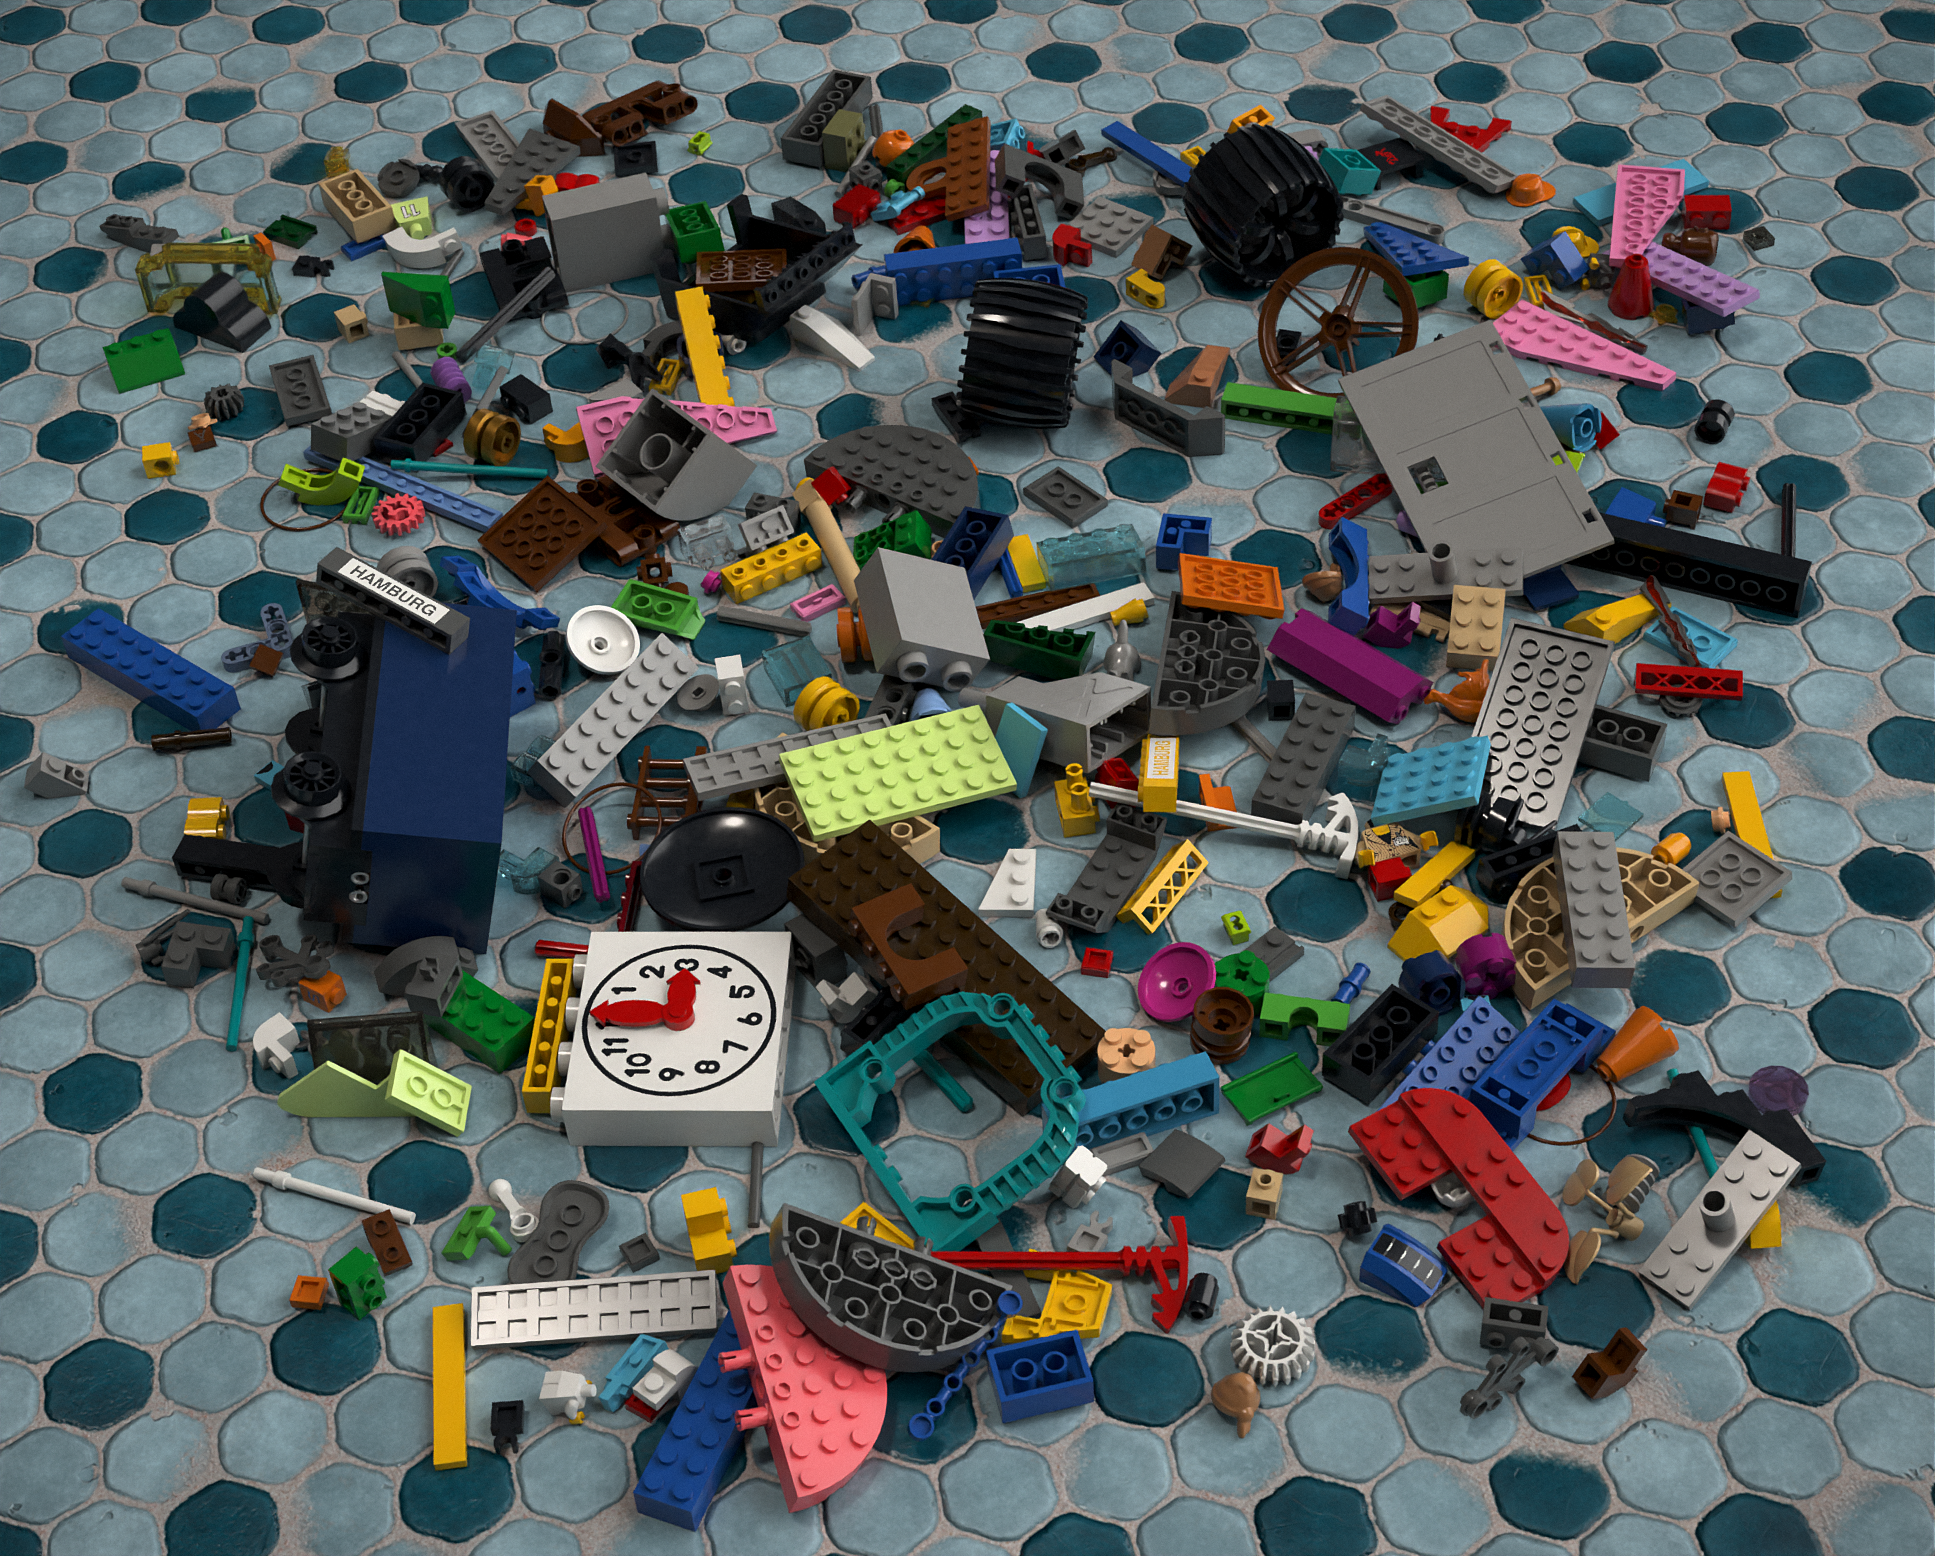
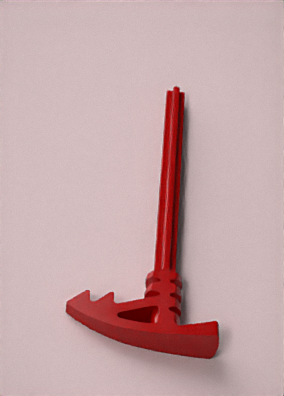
[931,1216,1188,1334]

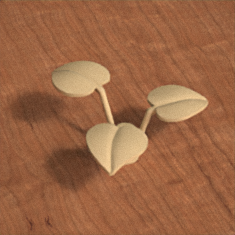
[1562,1157,1653,1285]

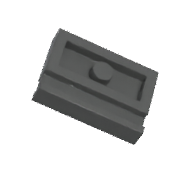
[1243,926,1304,982]

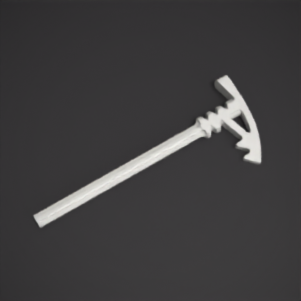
[1088,782,1358,879]

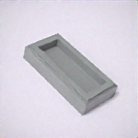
[1089,1132,1154,1177]

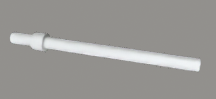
[253,1167,416,1224]

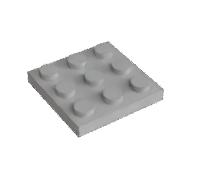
[1067,196,1153,258]
[1682,831,1792,928]

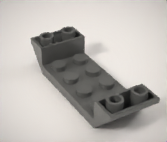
[1111,359,1225,457]
[1046,802,1167,933]

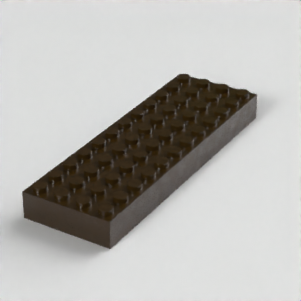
[786,819,1106,1116]

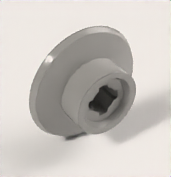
[677,674,719,712]

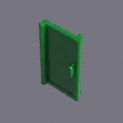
[1221,1051,1323,1126]

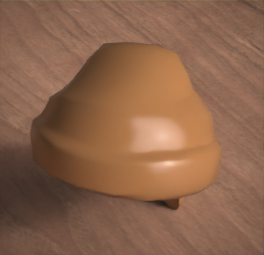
[1302,563,1343,602]
[1211,1372,1261,1438]

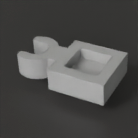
[1067,1211,1113,1252]

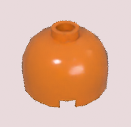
[872,130,915,167]

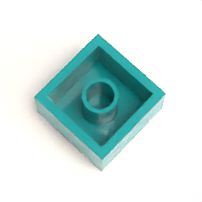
[1318,148,1381,196]

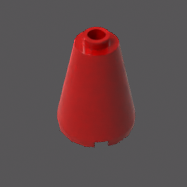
[1607,254,1654,320]

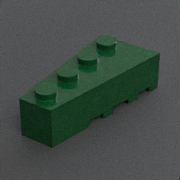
[983,620,1096,680]

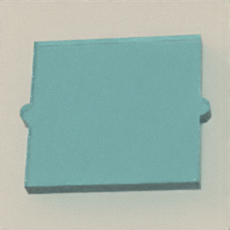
[1578,792,1644,842]

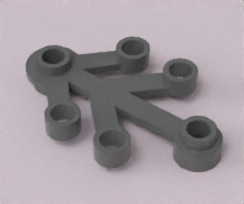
[256,935,334,987]
[1460,1336,1559,1419]

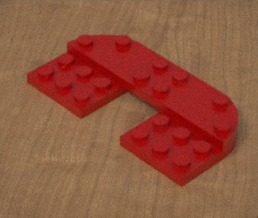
[1348,1088,1569,1309]

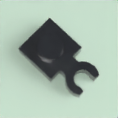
[292,255,335,277]
[490,1400,525,1455]

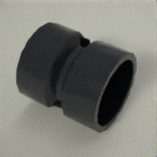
[1694,399,1735,444]

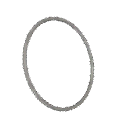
[541,289,629,345]

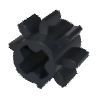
[1338,1201,1377,1236]

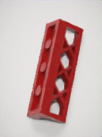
[1634,663,1743,701]

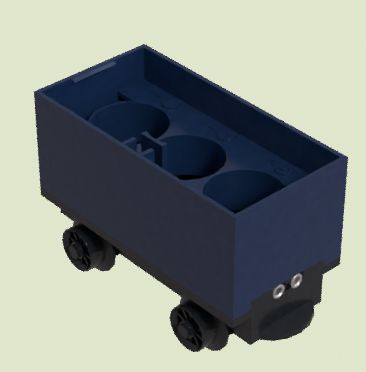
[266,602,517,954]

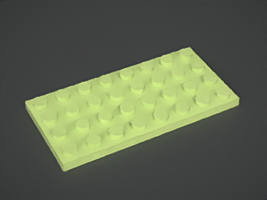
[779,705,1017,842]

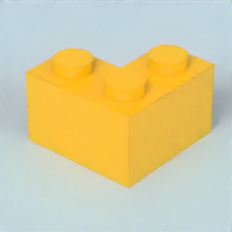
[681,1187,737,1274]

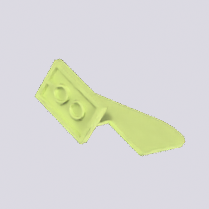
[277,1049,472,1137]

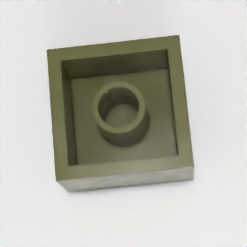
[822,109,866,173]

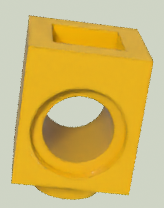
[142,442,179,479]

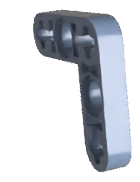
[221,603,293,673]

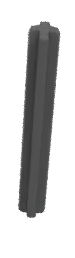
[869,104,886,171]

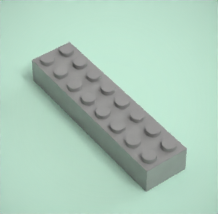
[527,633,699,808]

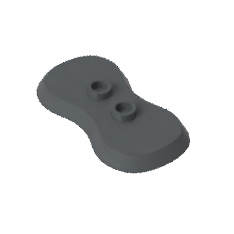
[507,1180,610,1284]

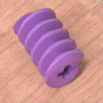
[430,357,472,403]

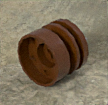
[1190,987,1254,1064]

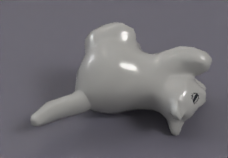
[1103,620,1141,682]

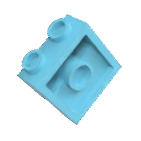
[990,118,1025,151]

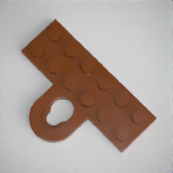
[906,116,991,222]

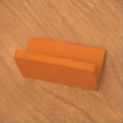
[1199,774,1237,832]

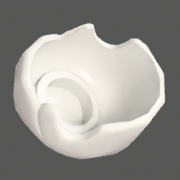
[1431,1172,1474,1208]

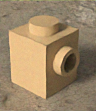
[334,304,369,343]
[1246,1168,1283,1220]

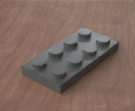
[269,355,332,426]

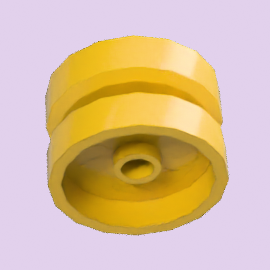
[1463,259,1523,319]
[793,676,860,731]

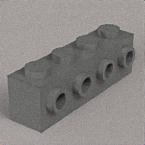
[1007,184,1046,260]

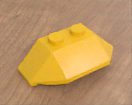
[1387,885,1488,961]

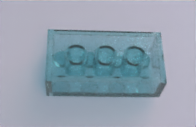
[1036,524,1147,591]

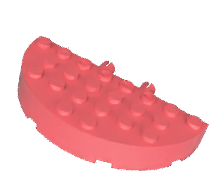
[718,1265,887,1513]

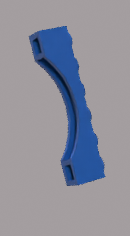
[1328,517,1370,636]

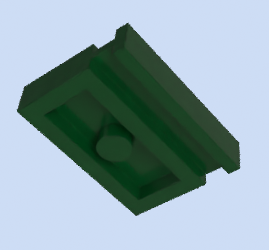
[263,214,318,249]

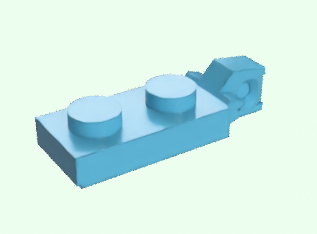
[598,1334,669,1413]

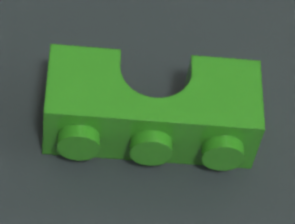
[1259,992,1350,1046]

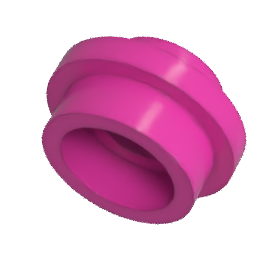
[700,570,722,594]

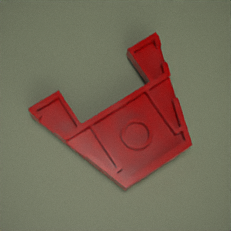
[1430,106,1512,153]

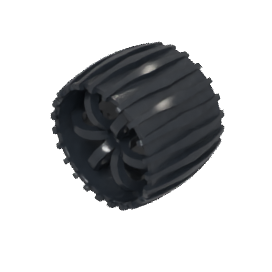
[1182,124,1344,288]
[956,278,1088,429]

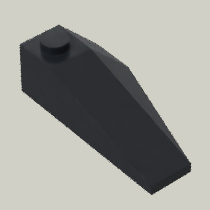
[771,196,826,235]

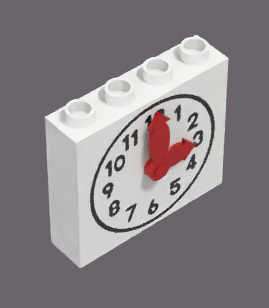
[550,932,796,1147]

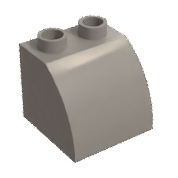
[595,388,757,521]

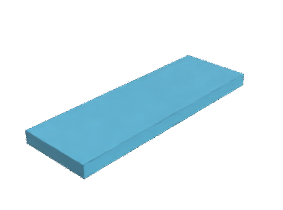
[1573,159,1709,227]

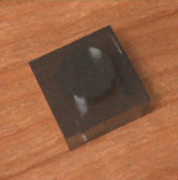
[1743,226,1775,251]

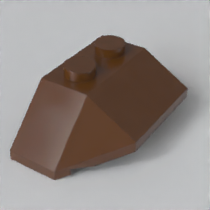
[542,99,605,157]

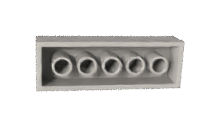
[1553,832,1635,988]

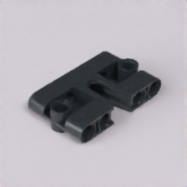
[479,236,569,321]

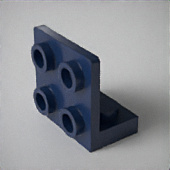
[1523,564,1579,611]

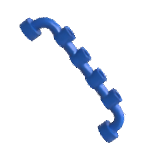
[907,1290,1023,1442]

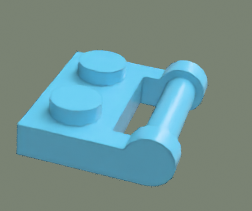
[871,186,925,221]

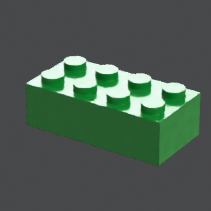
[664,201,725,264]
[419,970,535,1074]

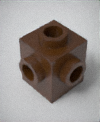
[636,553,673,588]

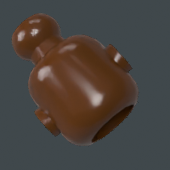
[1661,226,1719,266]

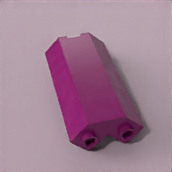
[1266,608,1434,724]

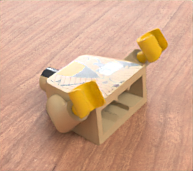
[1353,819,1439,871]

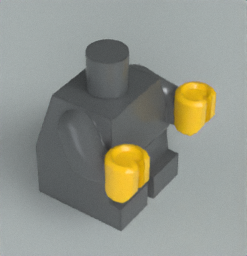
[1580,253,1615,290]

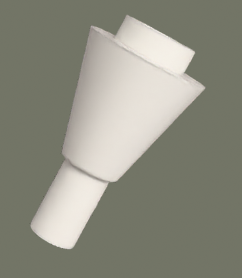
[716,332,746,355]

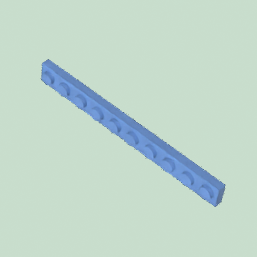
[303,445,503,532]

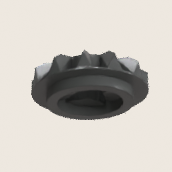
[1659,684,1702,717]

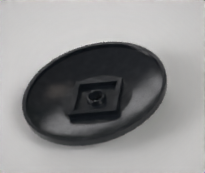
[640,807,805,932]

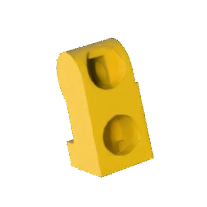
[1126,268,1165,309]

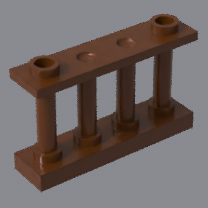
[627,746,708,840]

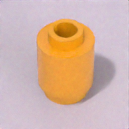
[1651,832,1691,865]

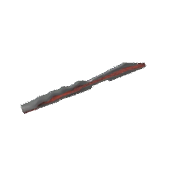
[1541,290,1648,354]
[1640,575,1702,668]

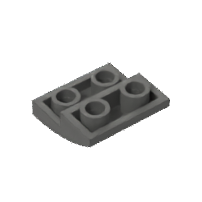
[1139,1129,1225,1199]

